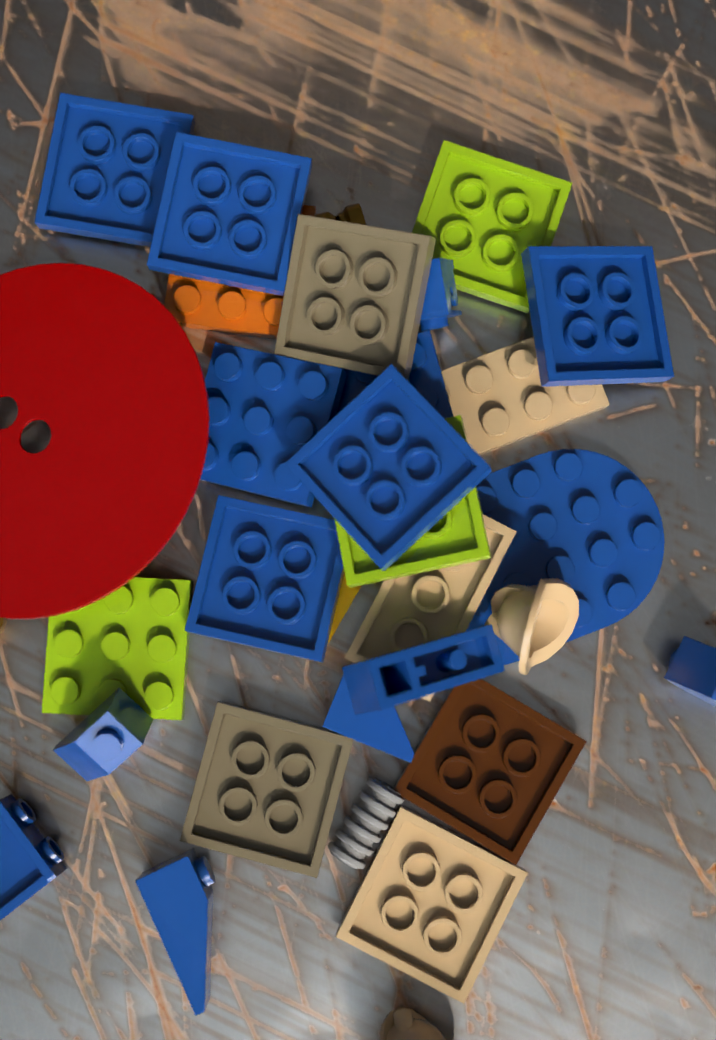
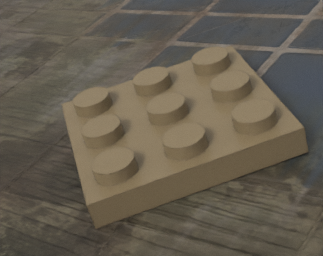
[274,214,436,381]
[180,701,354,878]

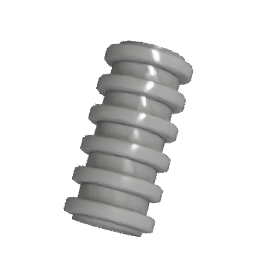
[328,777,405,869]

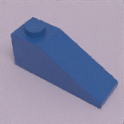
[342,624,505,714]
[135,848,216,1016]

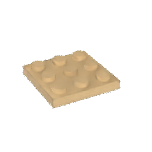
[336,805,528,1004]

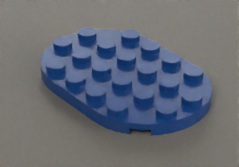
[466,449,665,665]

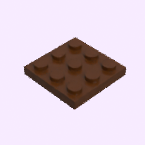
[393,679,587,865]

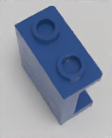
[0,794,67,921]

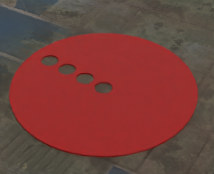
[0,263,210,619]

